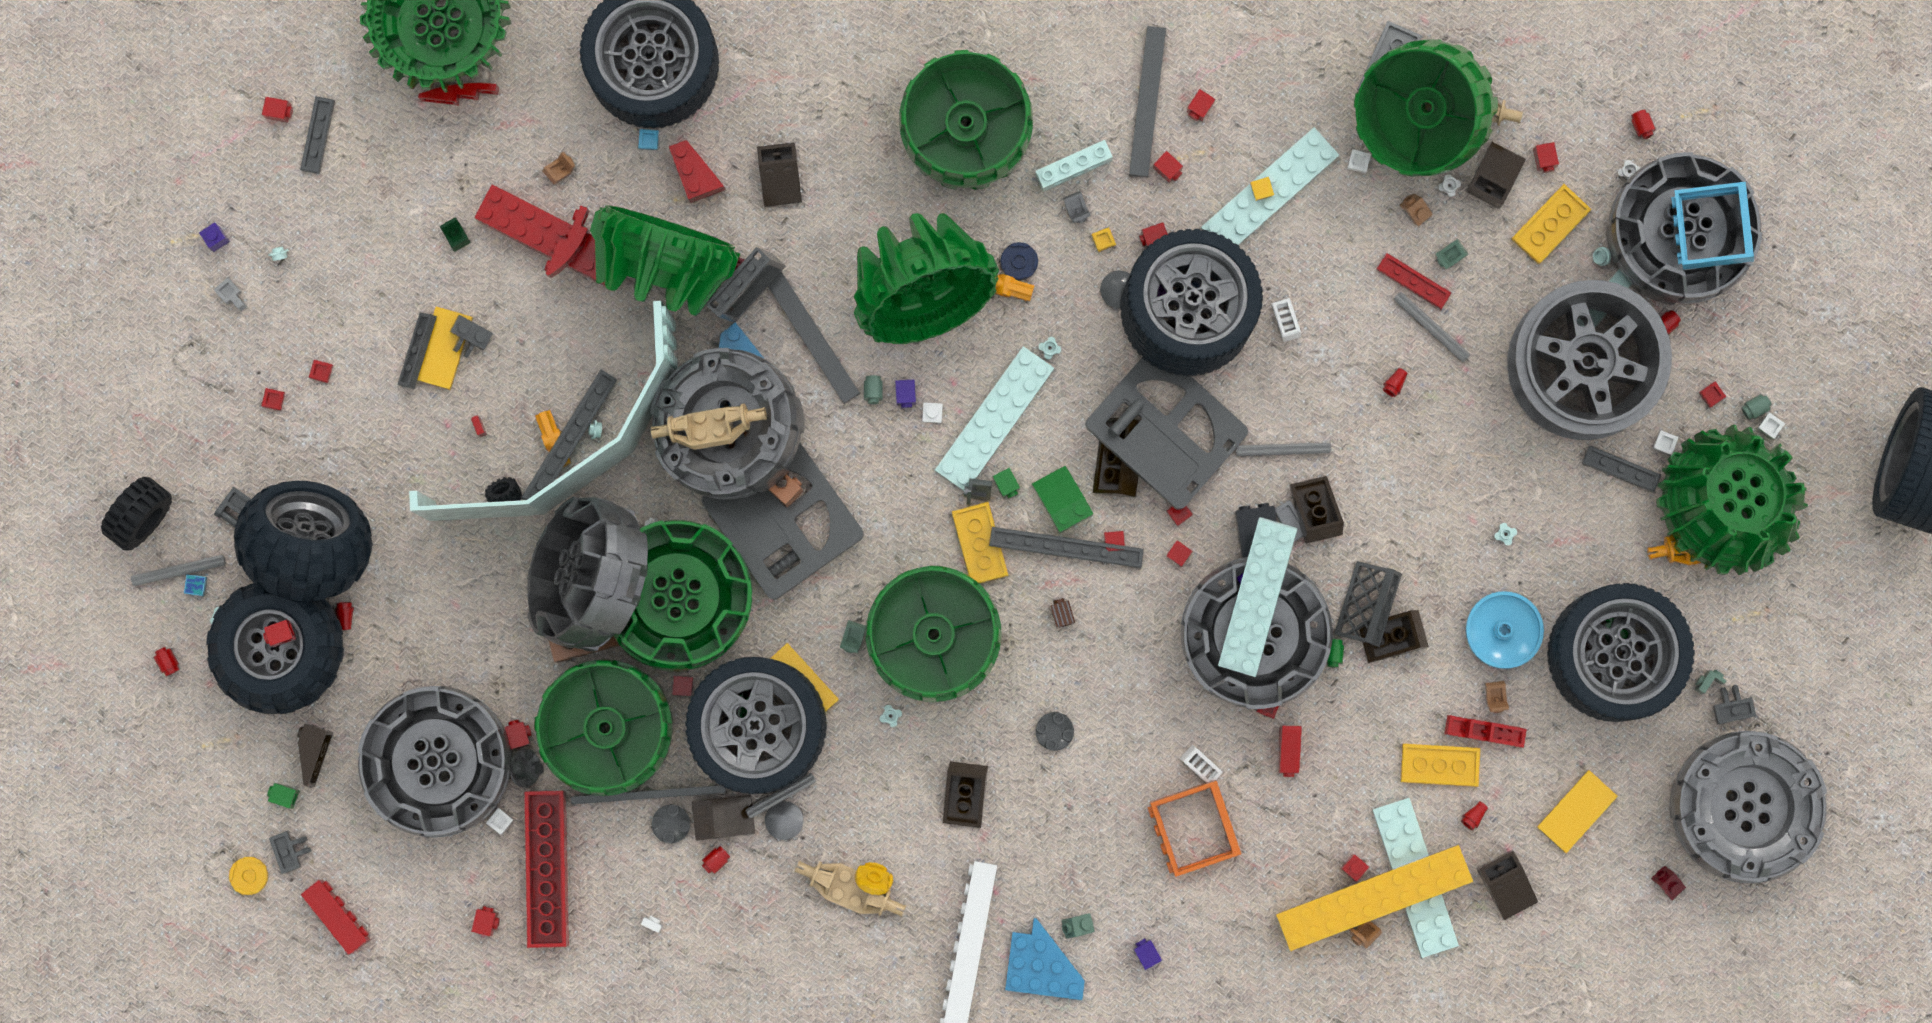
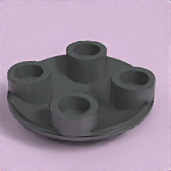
[1100,270,1130,308]
[1036,712,1074,751]
[652,805,690,843]

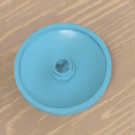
[1465,591,1544,669]

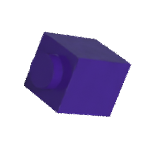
[199,222,230,252]
[895,379,916,408]
[1134,938,1162,970]

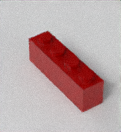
[301,879,370,955]

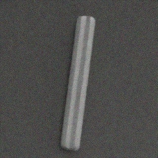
[746,773,816,818]

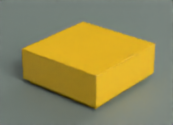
[1250,177,1274,201]
[1091,227,1116,252]

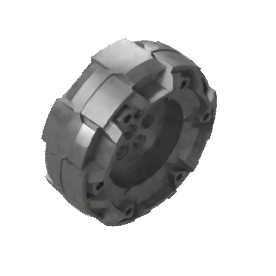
[1607,152,1762,305]
[650,348,804,500]
[527,497,648,651]
[1181,557,1333,709]
[358,686,512,838]
[1669,731,1827,883]

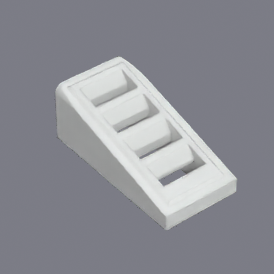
[1271,298,1301,342]
[1180,745,1223,782]

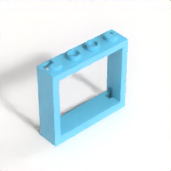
[1671,182,1754,270]

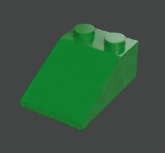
[1032,465,1093,534]

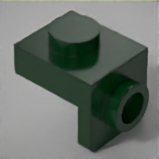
[440,217,471,252]

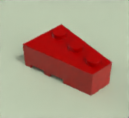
[669,140,726,203]

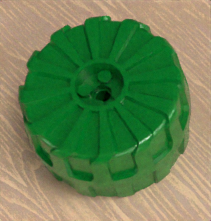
[1354,39,1498,177]
[899,50,1033,190]
[866,566,1002,702]
[534,659,673,796]

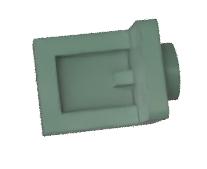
[1436,239,1469,269]
[840,620,866,653]
[1695,669,1727,694]
[1062,913,1095,939]

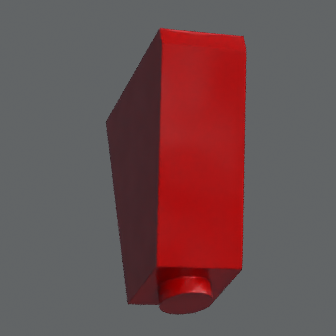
[1278,726,1302,777]

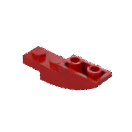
[544,205,590,278]

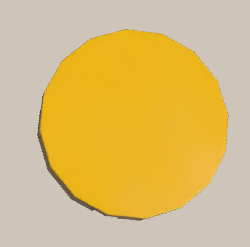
[229,857,269,895]
[855,862,893,895]

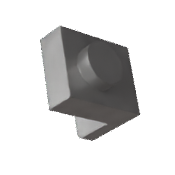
[1063,191,1091,223]
[963,478,992,505]

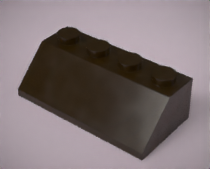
[1093,418,1141,497]

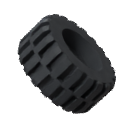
[101,477,172,551]

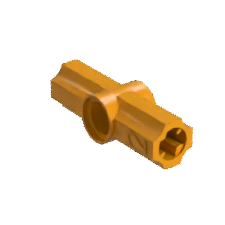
[995,274,1035,302]
[535,410,571,467]

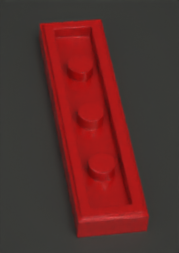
[1376,253,1451,310]

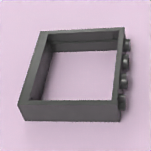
[705,247,786,322]

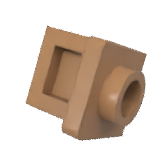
[542,152,575,185]
[1400,193,1433,227]
[1485,681,1509,713]
[1349,921,1382,949]

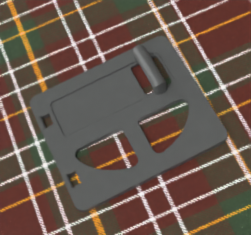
[1085,357,1248,510]
[702,443,864,600]

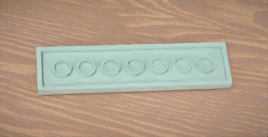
[1201,127,1339,245]
[935,346,1054,491]
[1218,517,1298,677]
[1372,798,1459,958]

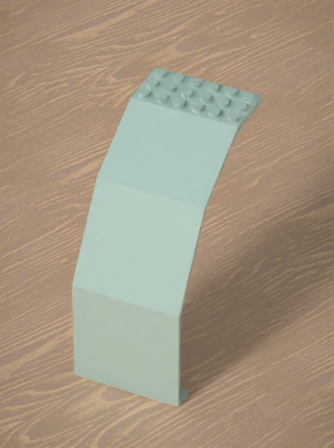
[409,301,678,521]

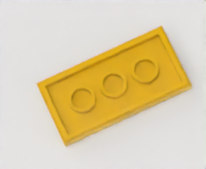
[1511,184,1592,265]
[417,306,473,390]
[951,502,1009,584]
[770,643,839,712]
[1400,743,1480,787]
[1537,770,1618,853]

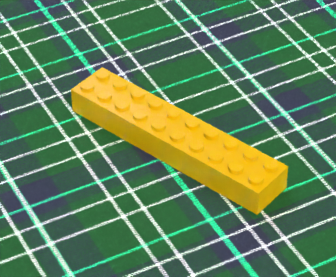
[1276,845,1473,951]

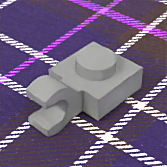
[214,277,247,311]

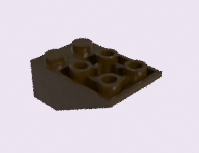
[757,142,802,207]
[1466,142,1526,209]
[1476,850,1538,920]

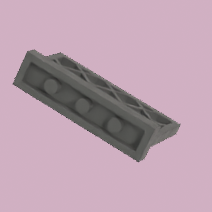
[1334,561,1402,647]

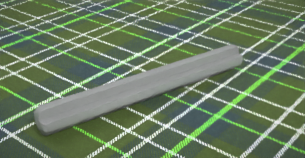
[1394,292,1470,362]
[1236,443,1331,456]
[131,555,226,586]

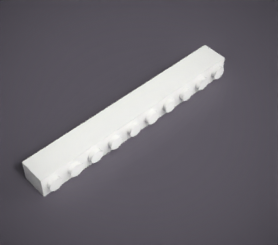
[940,861,997,1023]

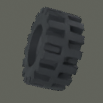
[485,477,522,502]

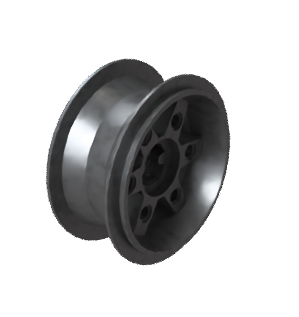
[1507,280,1672,440]

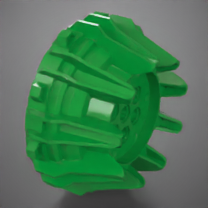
[360,0,512,93]
[590,205,740,316]
[853,213,999,344]
[1656,424,1808,575]

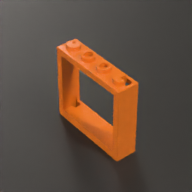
[1147,780,1241,877]

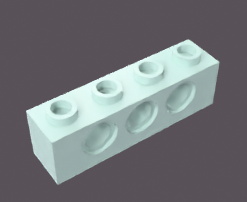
[1035,140,1113,192]

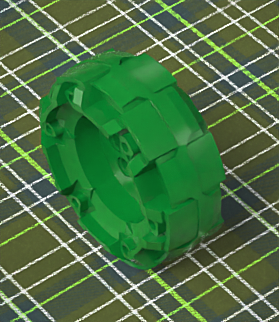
[613,520,752,672]

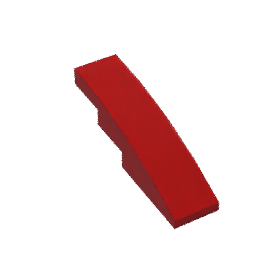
[418,83,499,106]
[1444,715,1527,748]

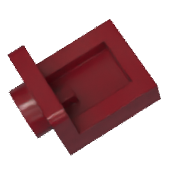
[1651,866,1686,901]

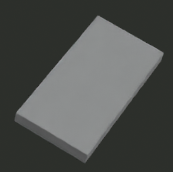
[1357,21,1422,91]

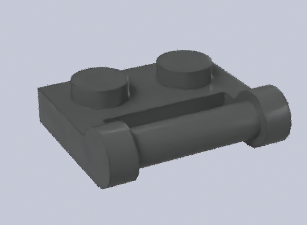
[214,487,252,527]

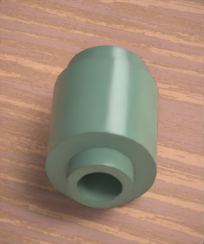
[864,375,883,404]
[1741,394,1772,420]

